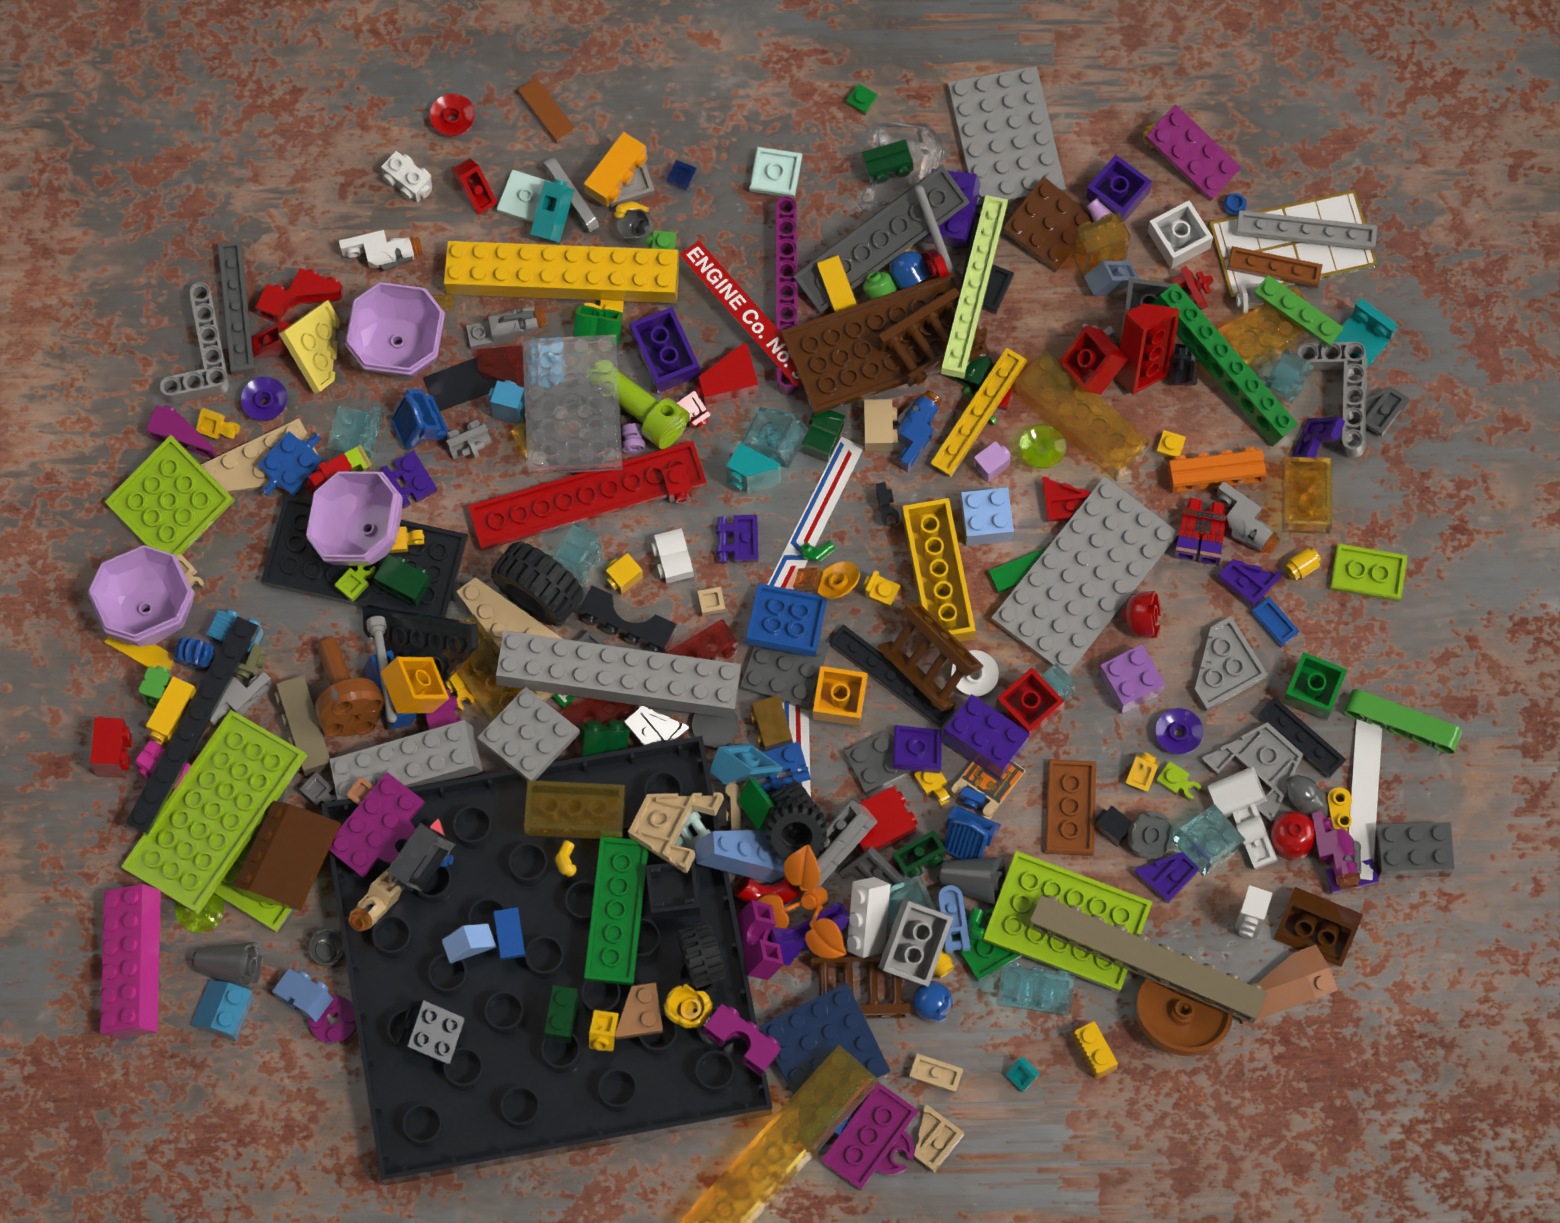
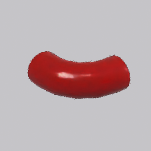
[733,876,801,905]

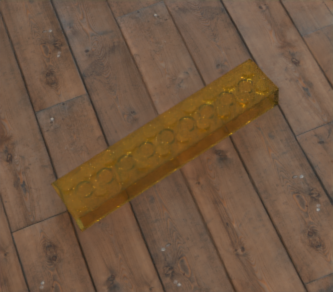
[679,1045,879,1223]

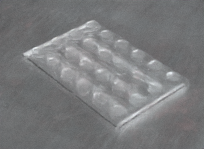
[522,335,623,475]

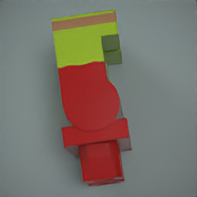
[305,445,372,495]

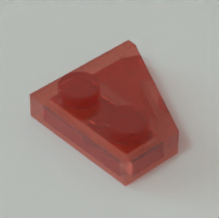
[477,345,527,390]

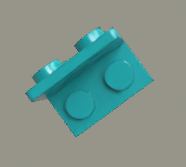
[1335,298,1398,368]

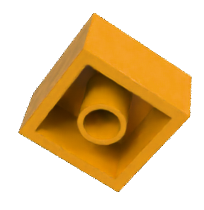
[381,657,449,713]
[813,666,868,727]

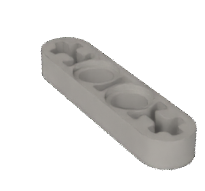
[542,156,599,233]

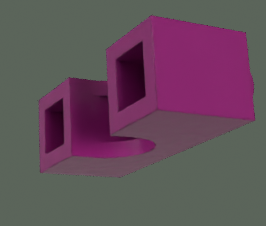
[737,900,784,980]
[702,1004,781,1077]

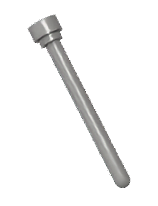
[915,186,962,283]
[366,616,397,723]

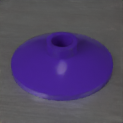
[241,377,288,421]
[1155,708,1203,755]

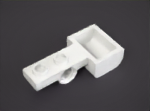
[1208,766,1278,869]

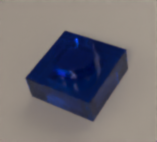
[667,160,697,191]

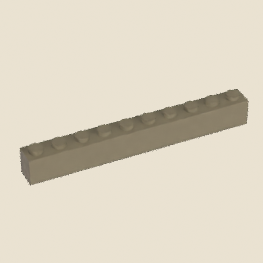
[1028,895,1267,1024]

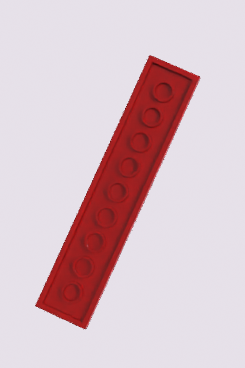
[468,441,707,551]

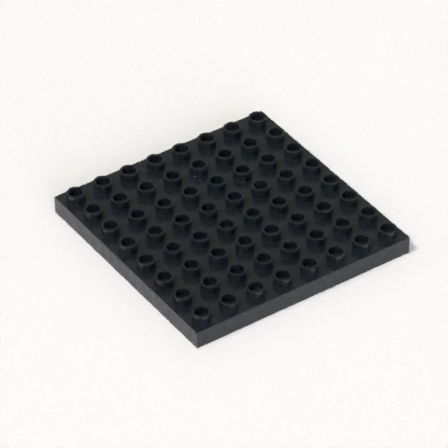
[321,736,773,1186]

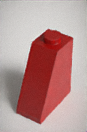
[695,343,759,406]

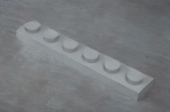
[1236,210,1377,250]

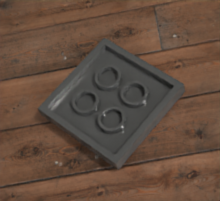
[740,639,830,710]

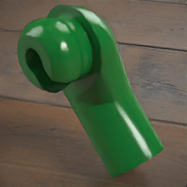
[800,540,836,562]
[967,908,985,941]

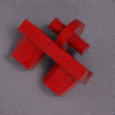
[1172,265,1214,310]

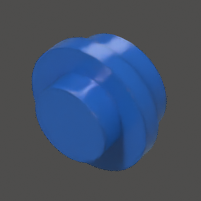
[1224,193,1247,216]

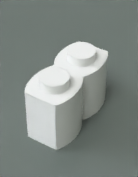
[651,528,694,583]

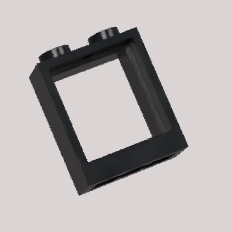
[387,823,455,892]

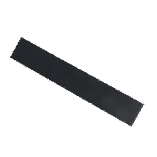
[829,624,955,729]

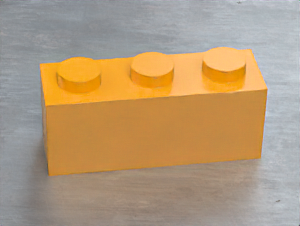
[584,132,648,207]

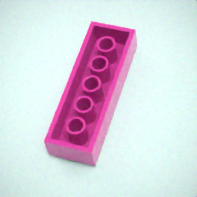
[100,884,161,1039]

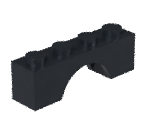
[579,585,678,654]

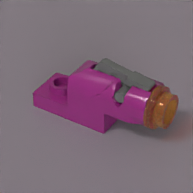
[1312,811,1361,891]

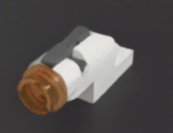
[339,230,423,271]

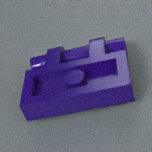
[379,450,438,509]
[715,515,758,564]

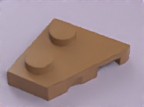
[615,983,663,1039]

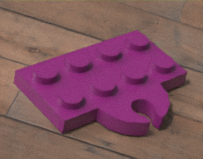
[329,772,425,878]
[821,1082,919,1191]

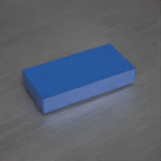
[1250,596,1300,648]
[494,907,525,960]

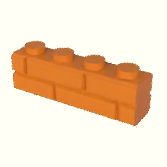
[1168,447,1267,493]

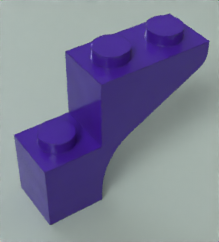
[767,903,849,966]

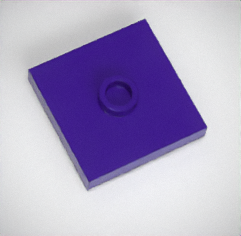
[892,725,942,774]

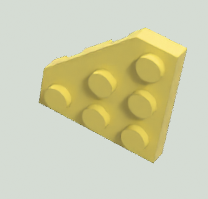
[279,300,340,394]

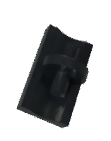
[1171,344,1199,386]

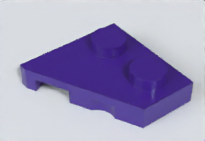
[1134,852,1201,904]

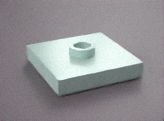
[750,147,802,198]
[497,170,553,224]

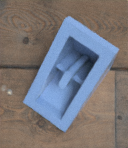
[442,924,496,963]

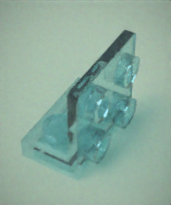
[327,406,384,460]

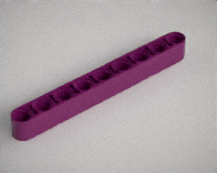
[776,196,798,396]

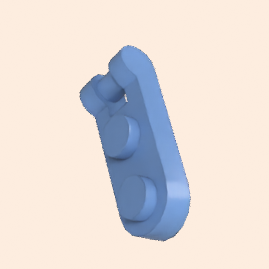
[938,885,970,954]

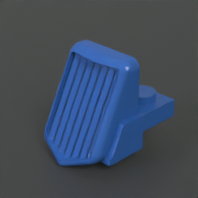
[391,389,449,450]
[943,806,1001,860]

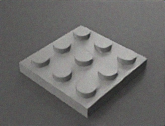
[477,687,580,784]

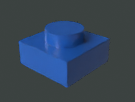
[960,786,986,810]

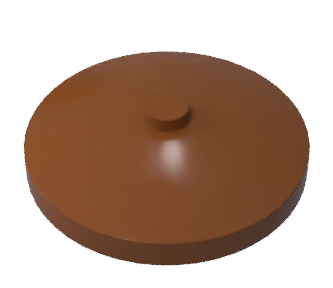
[1135,979,1233,1056]

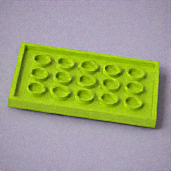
[982,851,1153,992]

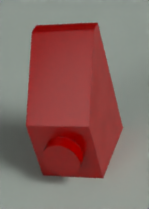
[451,158,498,215]
[251,321,292,359]

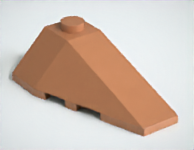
[1240,945,1338,1024]

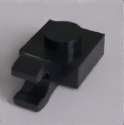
[876,482,899,526]

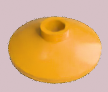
[816,561,860,599]

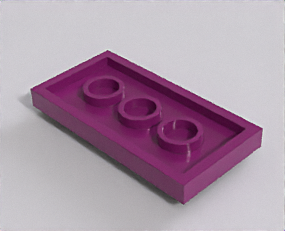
[1144,104,1241,201]

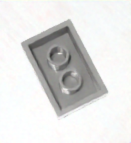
[878,898,954,987]

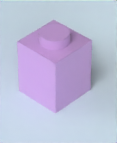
[973,441,1011,482]

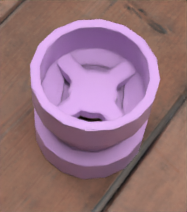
[621,423,645,454]

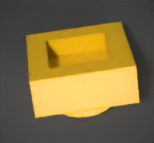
[1156,430,1186,459]

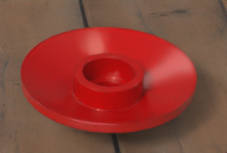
[430,94,475,136]

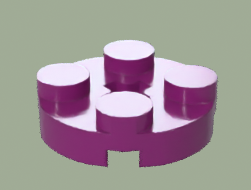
[308,994,357,1044]

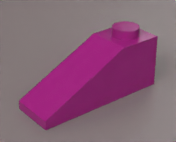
[146,405,216,459]

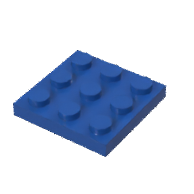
[745,583,827,657]

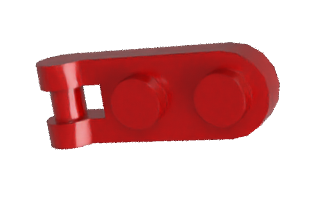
[921,249,949,279]

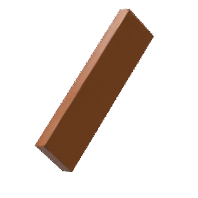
[1227,246,1323,288]

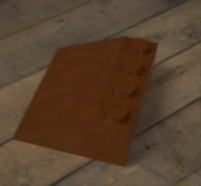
[233,801,341,911]

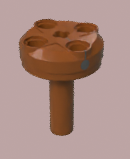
[315,638,385,737]

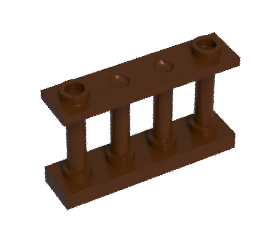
[877,288,988,387]
[877,602,984,711]
[811,955,911,1020]

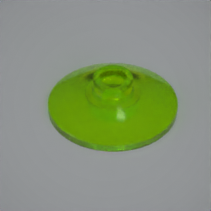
[1019,424,1066,469]
[176,894,224,933]

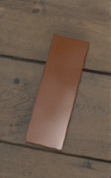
[518,78,576,143]

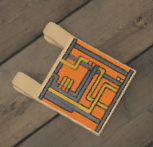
[950,762,1026,820]

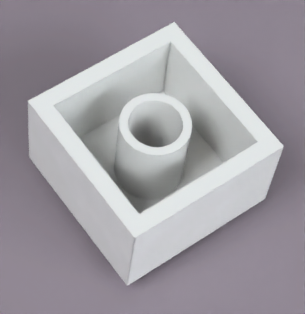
[1148,200,1213,269]

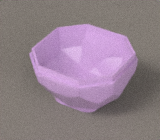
[345,282,445,376]
[306,472,403,566]
[87,545,194,647]

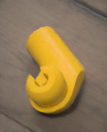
[614,201,649,219]
[555,840,576,877]

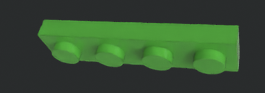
[1254,275,1344,348]

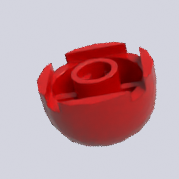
[1122,591,1161,638]
[1269,811,1317,860]

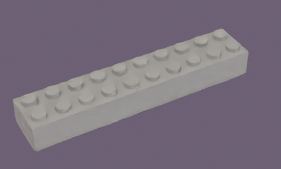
[496,631,741,719]

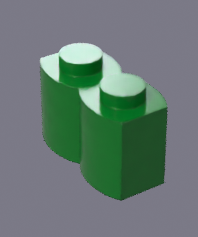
[573,306,623,347]

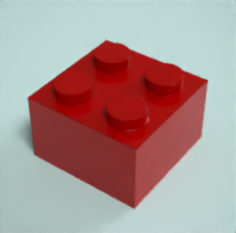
[1059,325,1128,395]
[996,667,1065,739]
[90,717,133,778]

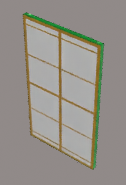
[1209,190,1378,299]

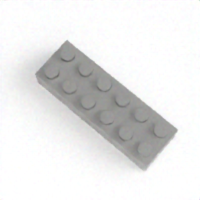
[329,720,483,801]

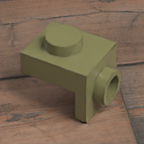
[235,644,267,680]

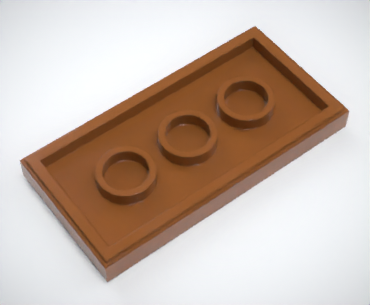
[1045,759,1097,856]

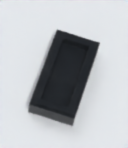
[982,264,1014,315]

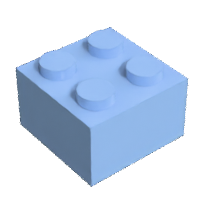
[960,487,1014,546]

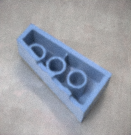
[695,829,789,883]

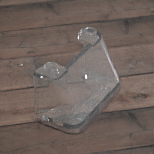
[858,123,944,214]

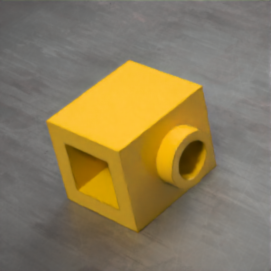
[605,553,643,595]

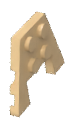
[628,793,724,873]

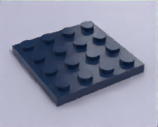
[760,983,891,1114]

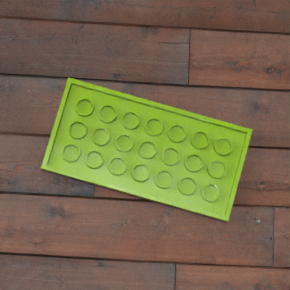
[121,709,308,915]

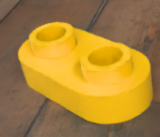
[1327,787,1353,833]

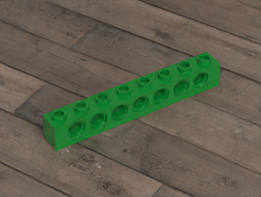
[1151,283,1298,447]

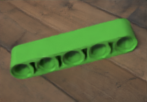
[1344,689,1462,754]

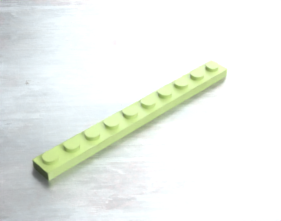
[941,195,1008,379]

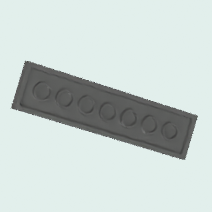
[793,164,970,313]

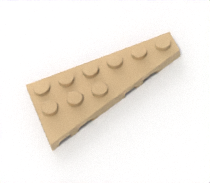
[457,577,563,702]

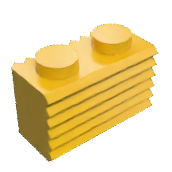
[1073,1021,1118,1079]

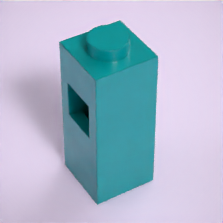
[530,179,574,243]

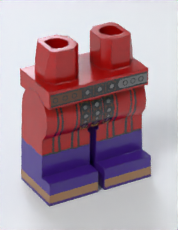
[1174,498,1226,566]

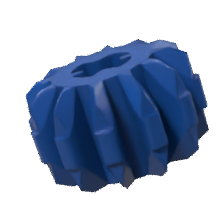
[174,637,215,670]

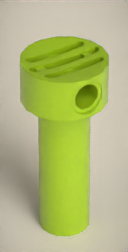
[587,360,690,449]

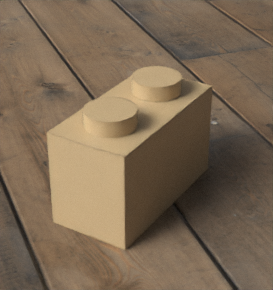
[864,399,898,452]

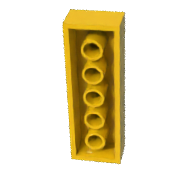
[902,498,976,647]

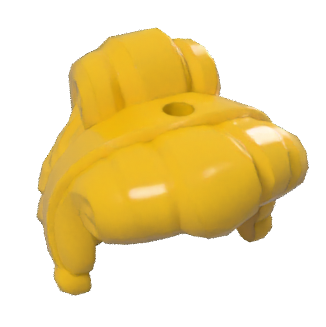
[664,984,713,1028]

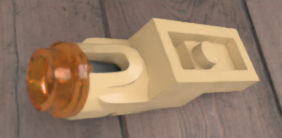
[348,868,405,931]

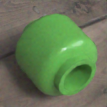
[863,271,897,301]

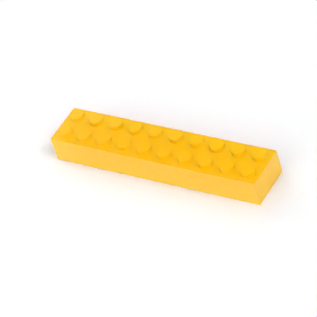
[444,241,680,303]

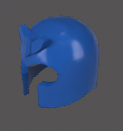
[889,251,930,290]
[913,981,953,1023]

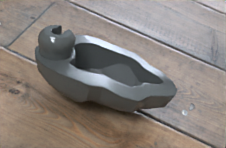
[1286,775,1329,817]

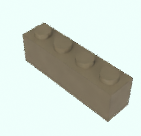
[274,675,331,777]

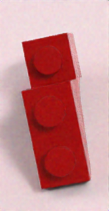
[256,268,344,323]

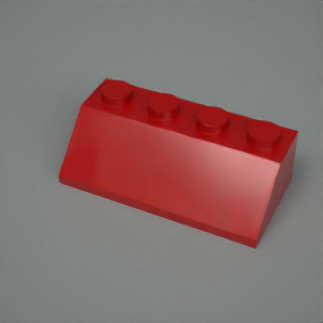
[1115,304,1180,395]

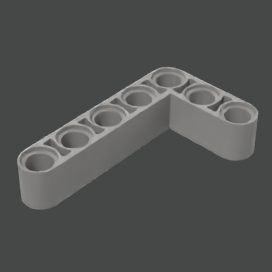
[160,282,229,404]
[1297,342,1367,457]

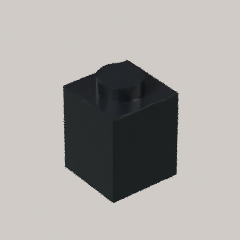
[1095,805,1131,847]

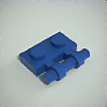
[760,742,811,793]

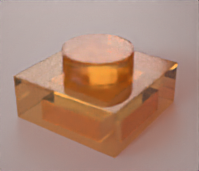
[793,567,823,592]

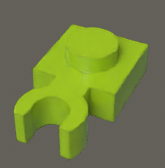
[335,566,377,602]
[1156,761,1201,801]

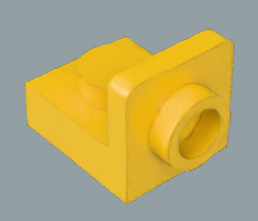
[863,570,901,608]
[1126,752,1160,792]
[589,1010,619,1051]

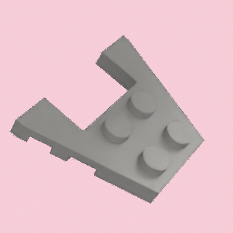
[1202,722,1303,823]

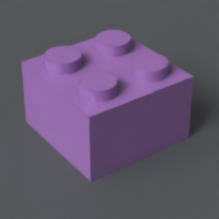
[1099,644,1165,714]

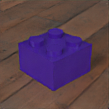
[1086,155,1152,225]

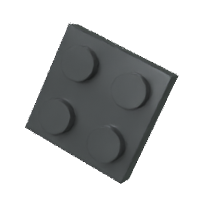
[844,731,908,795]

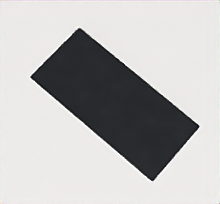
[423,347,518,411]

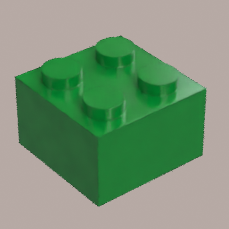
[1283,652,1348,720]

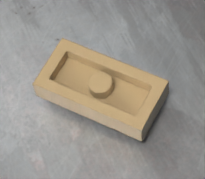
[909,1054,963,1094]

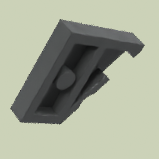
[1353,386,1409,437]

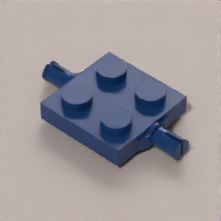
[257,431,324,497]

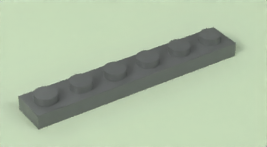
[218,240,255,374]

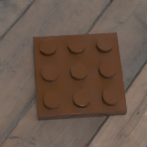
[1001,176,1095,272]

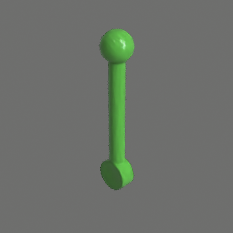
[964,387,997,426]

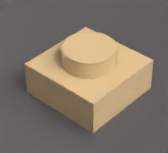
[698,587,726,616]

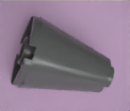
[937,857,1006,905]
[192,942,263,990]

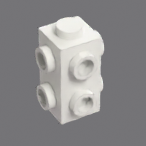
[381,151,432,203]

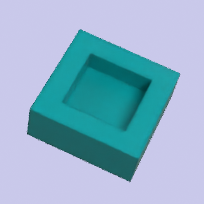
[1006,1056,1040,1092]

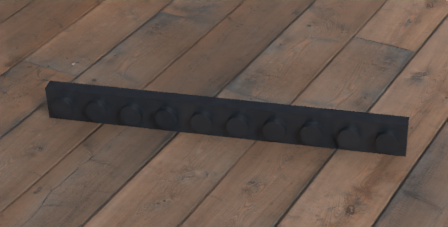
[125,616,260,836]

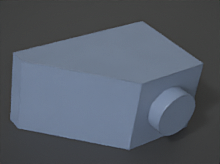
[1084,261,1139,296]

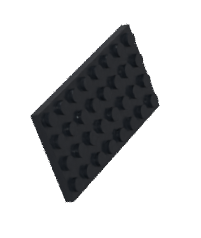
[261,495,468,618]

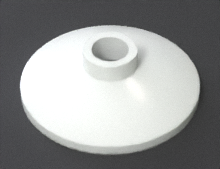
[951,650,999,696]

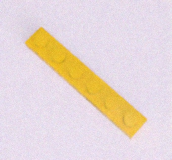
[931,347,1027,477]

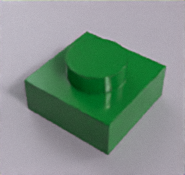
[846,84,878,116]

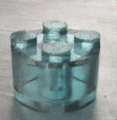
[1265,349,1314,403]

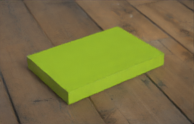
[1330,543,1408,602]

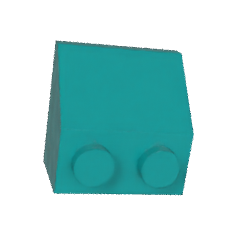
[726,443,781,493]

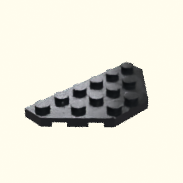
[362,606,478,685]

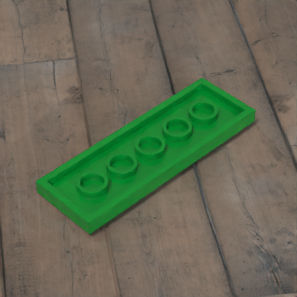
[584,837,649,985]

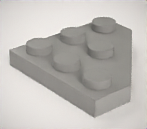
[1194,616,1268,711]

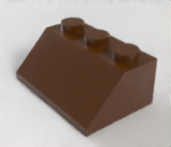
[1274,887,1363,967]

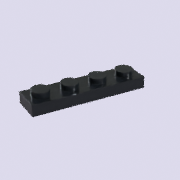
[1258,697,1347,779]

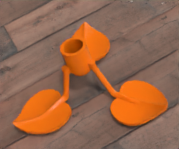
[758,845,847,958]

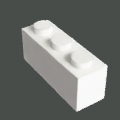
[846,877,891,958]
[1234,885,1272,939]

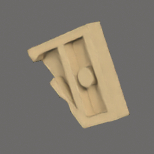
[914,1105,964,1172]

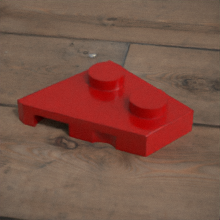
[1042,476,1092,522]

